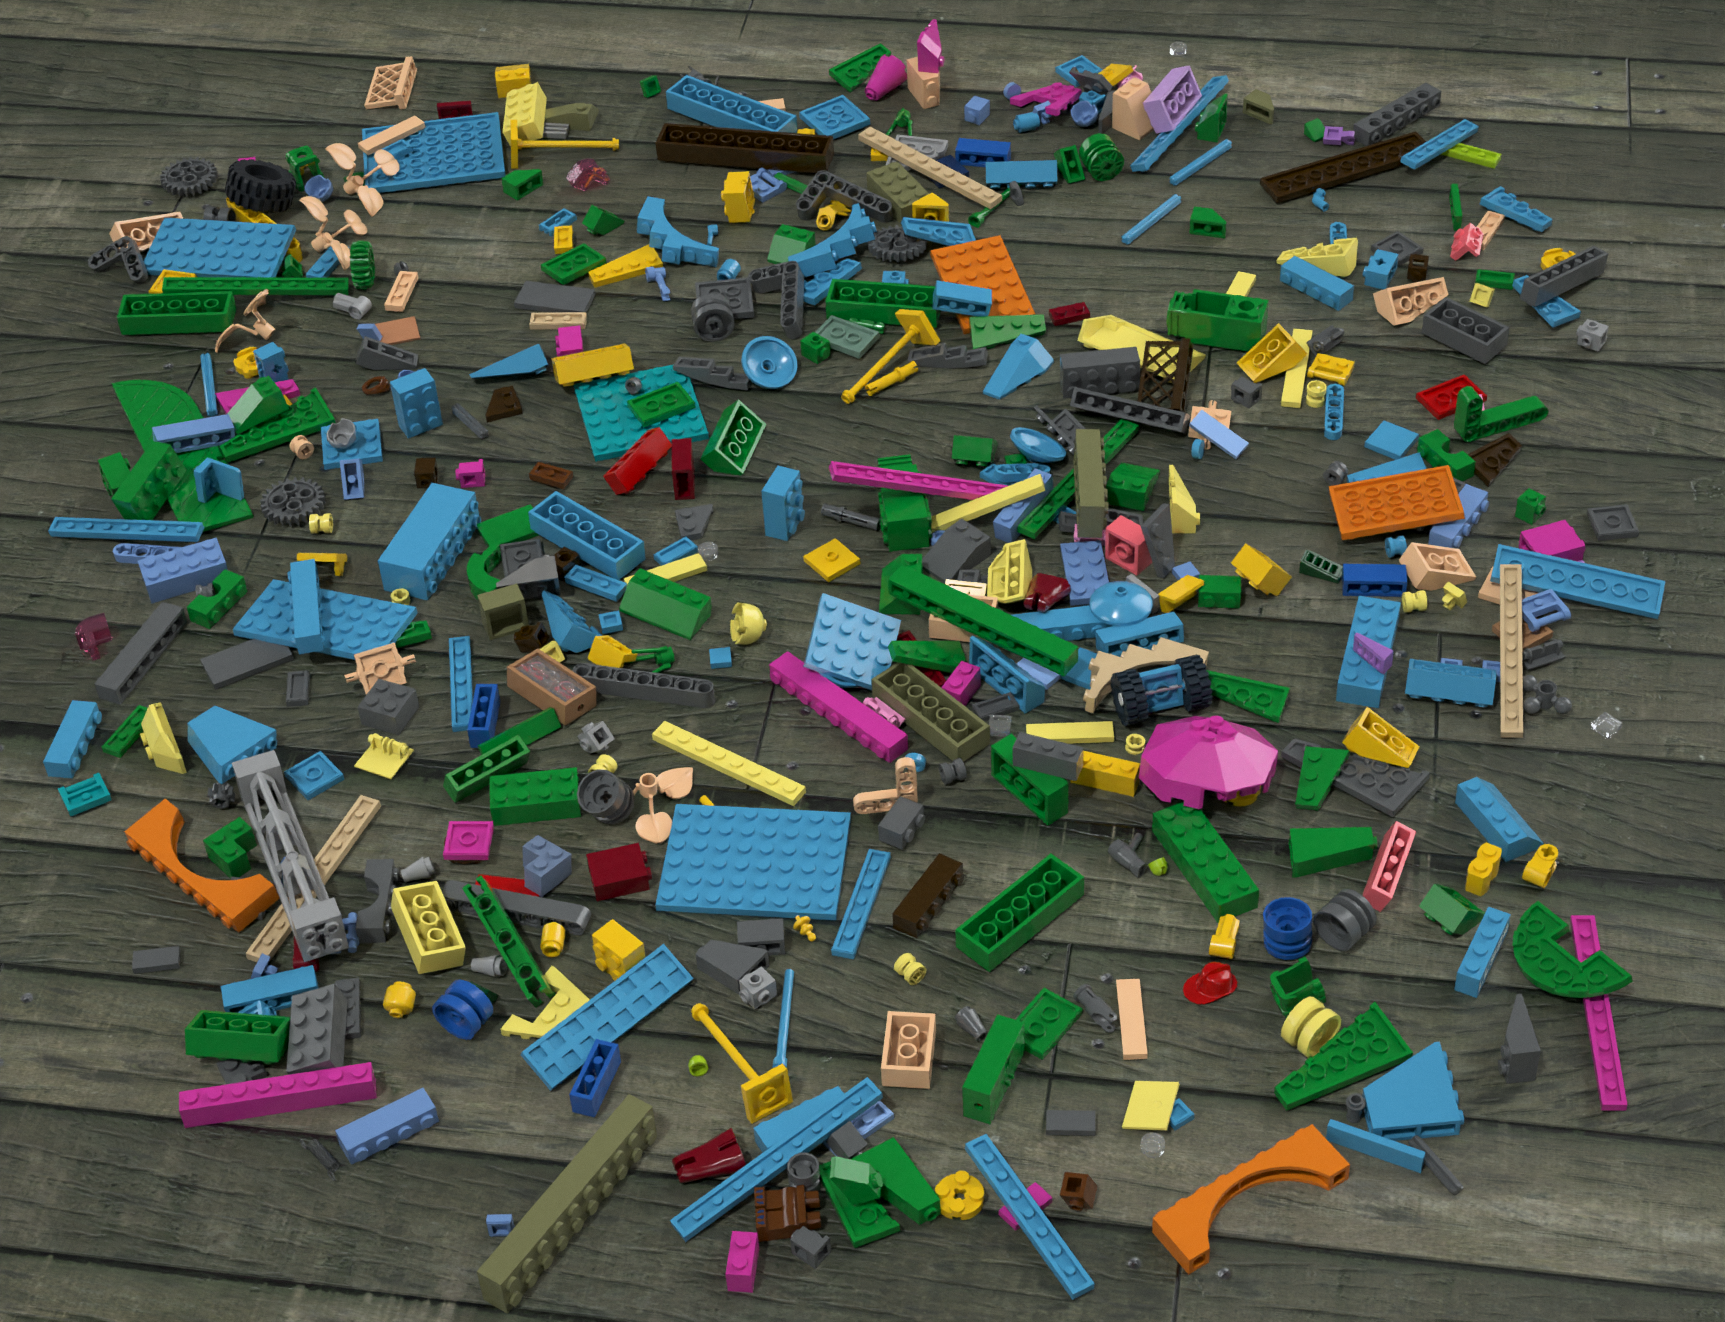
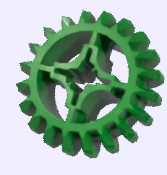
[350,240,376,290]

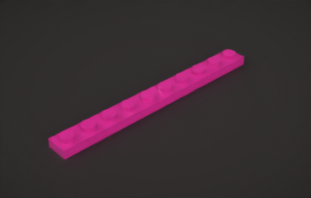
[829,461,1008,500]
[1570,915,1627,1111]

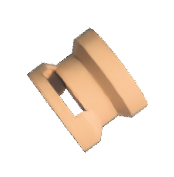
[289,435,314,460]

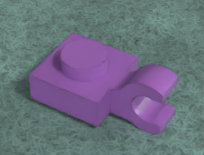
[1323,126,1355,145]

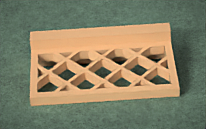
[364,56,417,110]

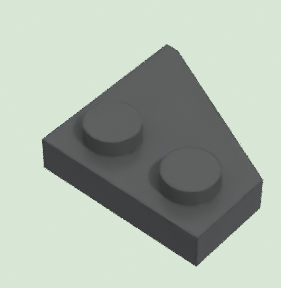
[1069,67,1113,93]
[675,504,714,541]

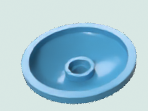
[741,336,797,389]
[1010,427,1066,463]
[1090,581,1153,626]

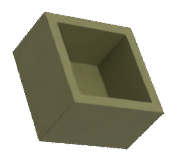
[477,584,529,640]

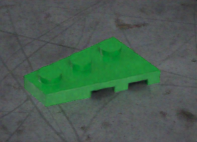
[1295,746,1350,810]

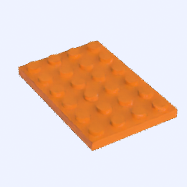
[930,235,1035,334]
[1329,465,1465,540]

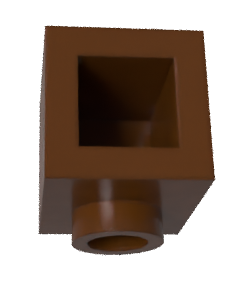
[1060,1172,1097,1211]

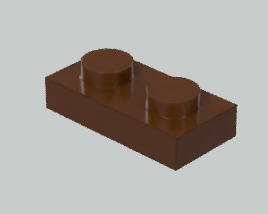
[529,462,573,489]

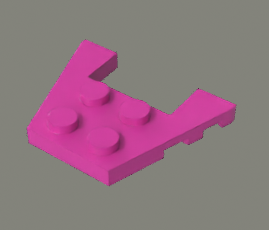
[1010,83,1082,116]

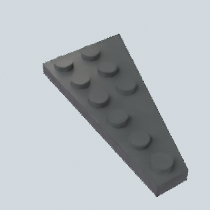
[1281,739,1430,817]

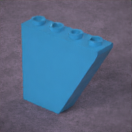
[187,706,277,784]
[1362,1042,1464,1141]

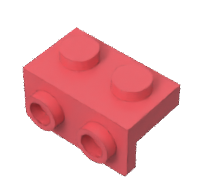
[1450,223,1484,261]

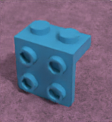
[194,457,244,503]

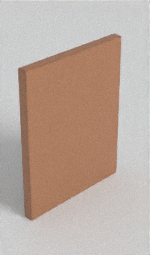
[375,316,420,345]

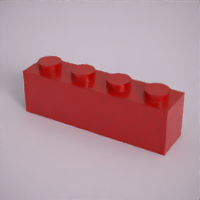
[603,427,672,495]

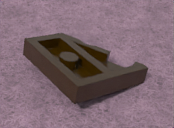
[485,385,523,423]

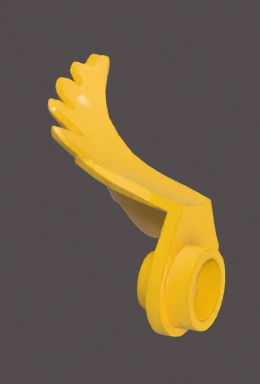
[816,200,851,231]

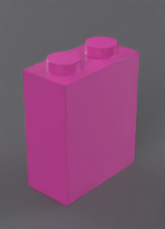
[1518,520,1586,561]

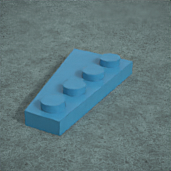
[1480,186,1553,232]
[901,217,976,246]
[803,258,862,305]
[1512,275,1581,328]
[1347,452,1426,483]

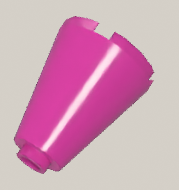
[865,54,907,101]

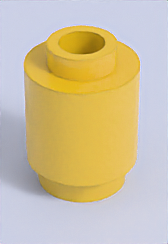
[540,922,565,957]

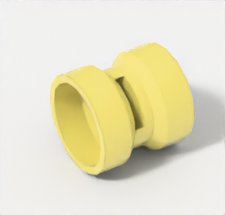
[1306,380,1327,408]
[309,513,333,534]
[1402,590,1427,613]
[588,754,618,774]
[894,953,926,985]

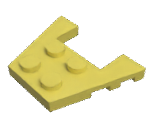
[501,966,590,1040]

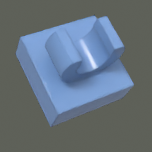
[1033,101,1052,125]
[251,953,278,979]

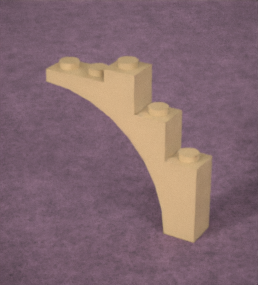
[1083,637,1209,713]

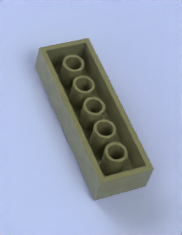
[1073,429,1108,538]
[871,662,990,762]

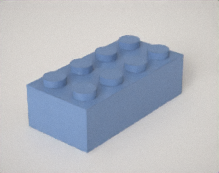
[138,538,228,604]

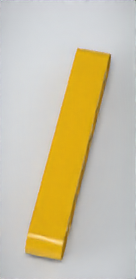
[226,197,303,262]

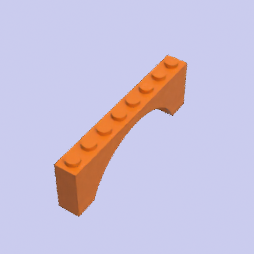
[124,799,280,933]
[1152,1124,1350,1275]

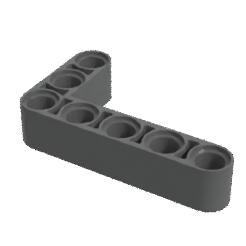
[796,170,893,223]
[748,261,804,339]

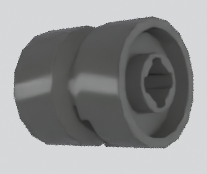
[203,206,236,222]
[787,1152,821,1192]

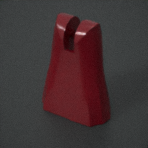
[1024,573,1071,612]
[672,1128,746,1183]

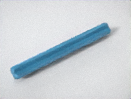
[1169,139,1232,186]
[1121,194,1181,245]
[200,353,218,417]

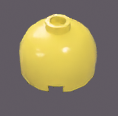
[730,603,767,645]

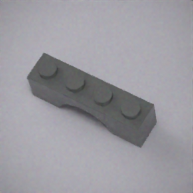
[355,859,400,943]

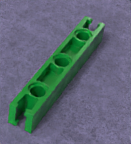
[462,875,555,1008]

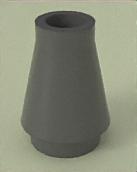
[955,1006,988,1042]

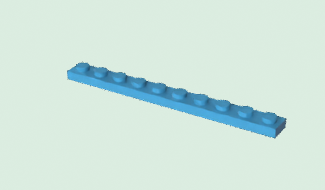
[1130,75,1229,172]
[670,1077,883,1242]

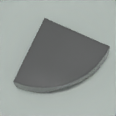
[1010,181,1024,206]

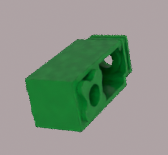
[1166,289,1269,351]
[877,454,932,552]

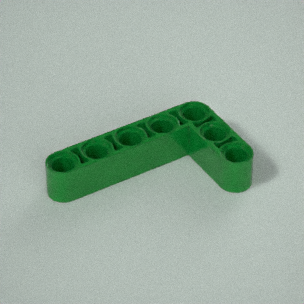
[1454,386,1549,442]

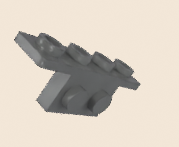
[1034,405,1086,455]

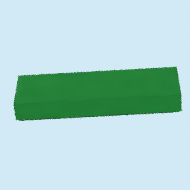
[1449,184,1462,231]
[102,705,148,758]

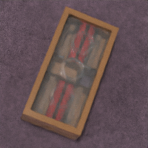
[507,649,596,725]

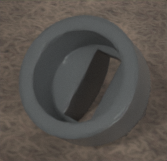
[394,261,409,276]
[625,377,642,394]

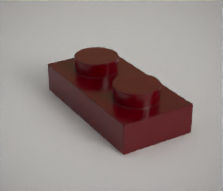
[437,100,473,119]
[1049,302,1090,326]

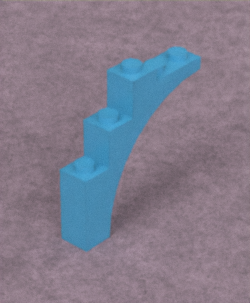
[637,196,719,267]
[788,203,877,277]

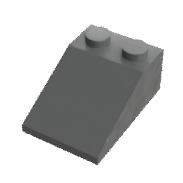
[923,518,991,583]
[496,555,561,600]
[1498,994,1541,1084]

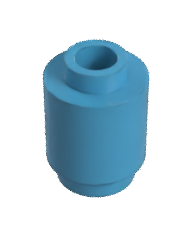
[1013,112,1040,133]
[717,259,741,280]

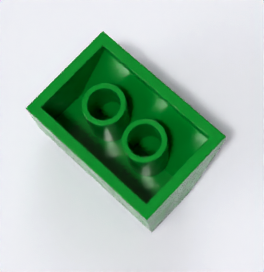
[879,554,923,615]

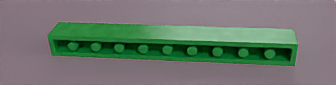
[888,565,1078,677]

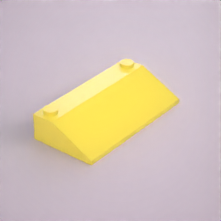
[1077,315,1206,383]

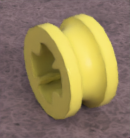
[391,588,411,605]
[1125,734,1145,755]

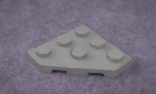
[886,134,948,171]

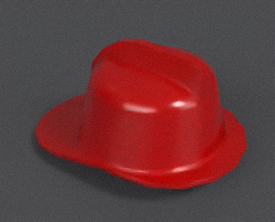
[1183,962,1237,1004]

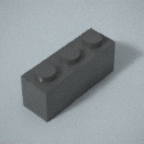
[1013,732,1083,781]

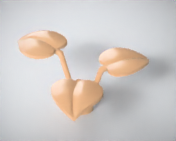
[326,143,399,217]
[299,196,367,271]
[215,289,276,353]
[633,767,693,844]

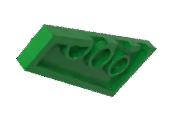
[829,43,891,93]
[819,1161,900,1248]

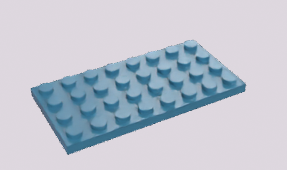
[144,218,296,277]
[233,579,418,660]

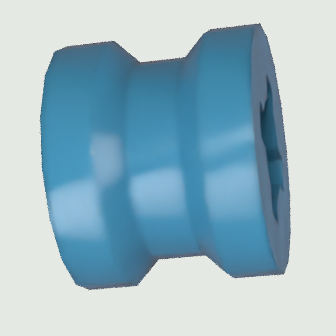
[1385,535,1407,558]

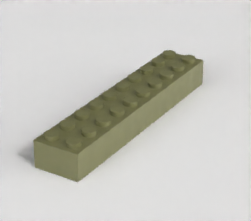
[477,1094,657,1314]

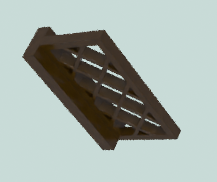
[1137,338,1193,412]

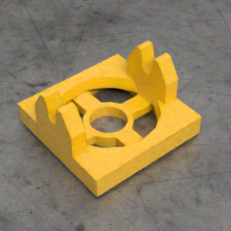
[297,553,347,576]

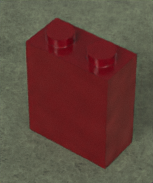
[672,438,695,500]
[586,842,652,901]

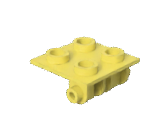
[354,733,414,779]

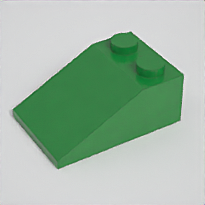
[227,376,289,435]
[1106,463,1160,511]

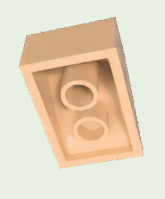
[1399,542,1476,591]

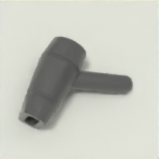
[1108,833,1147,878]

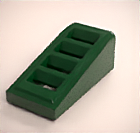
[1299,550,1343,583]

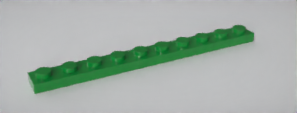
[162,277,349,295]
[1017,418,1139,539]

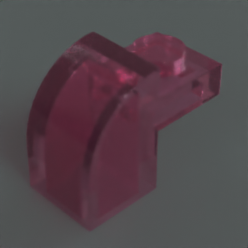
[566,158,610,191]
[75,613,112,661]

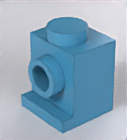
[1079,90,1106,114]

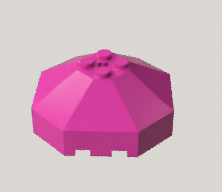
[1139,716,1278,809]

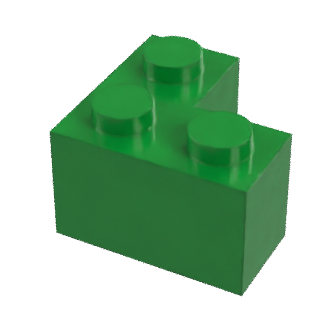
[98,452,131,496]
[203,817,257,879]

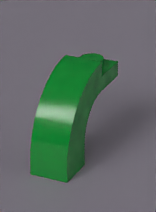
[467,543,502,600]

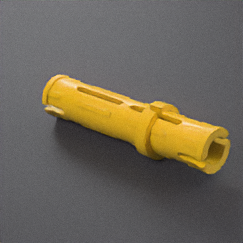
[865,361,919,396]

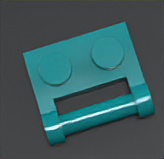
[57,772,112,817]

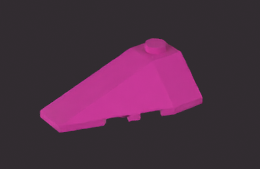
[917,19,944,73]

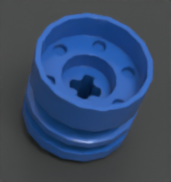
[1263,897,1312,960]

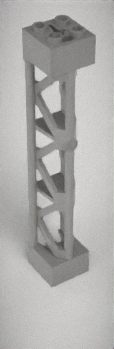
[232,750,349,962]

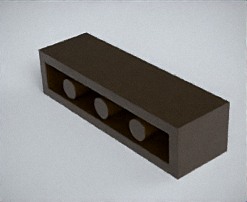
[892,853,965,939]

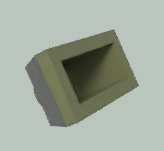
[1243,89,1274,125]

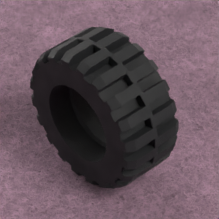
[225,159,296,213]

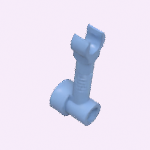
[645,267,670,301]

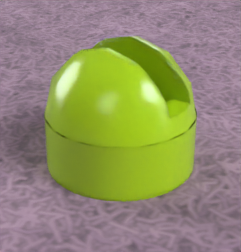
[1148,857,1168,876]
[688,1055,708,1077]

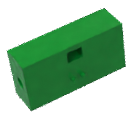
[962,1014,1025,1125]

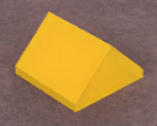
[912,193,949,222]

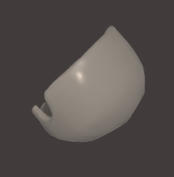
[326,418,356,449]

